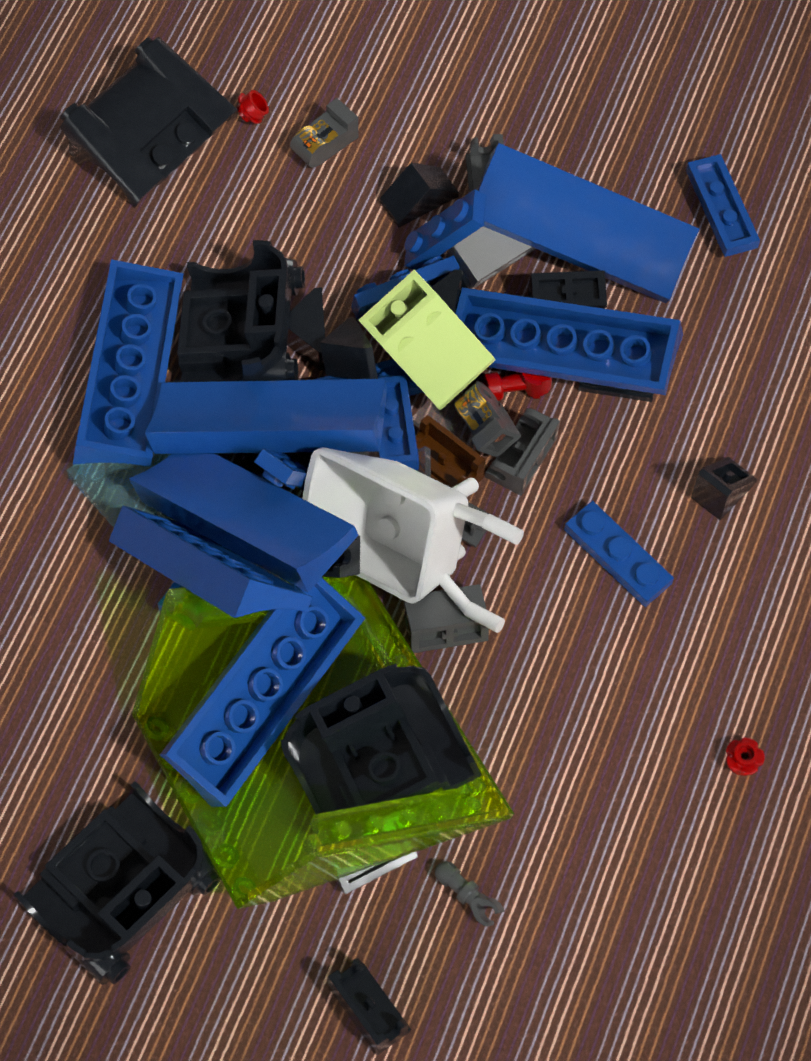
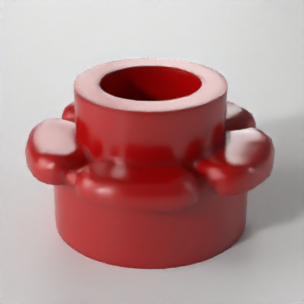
[237,90,269,124]
[725,737,765,776]

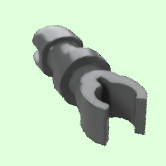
[435,861,505,927]

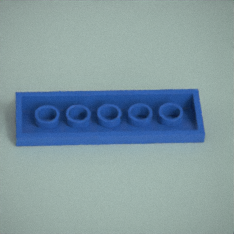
[477,143,700,303]
[73,259,184,467]
[455,287,683,395]
[145,379,387,454]
[129,453,358,592]
[109,505,313,618]
[160,577,366,807]

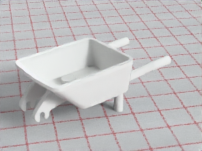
[302,447,524,633]

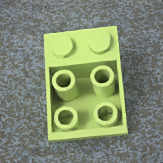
[359,269,496,410]

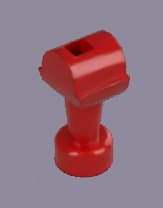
[483,372,553,401]

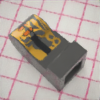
[290,98,359,168]
[454,381,521,457]

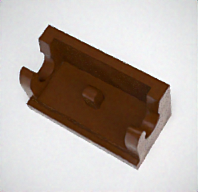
[416,414,485,488]

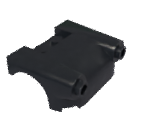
[60,37,238,208]
[174,240,305,382]
[281,664,482,851]
[14,781,221,985]

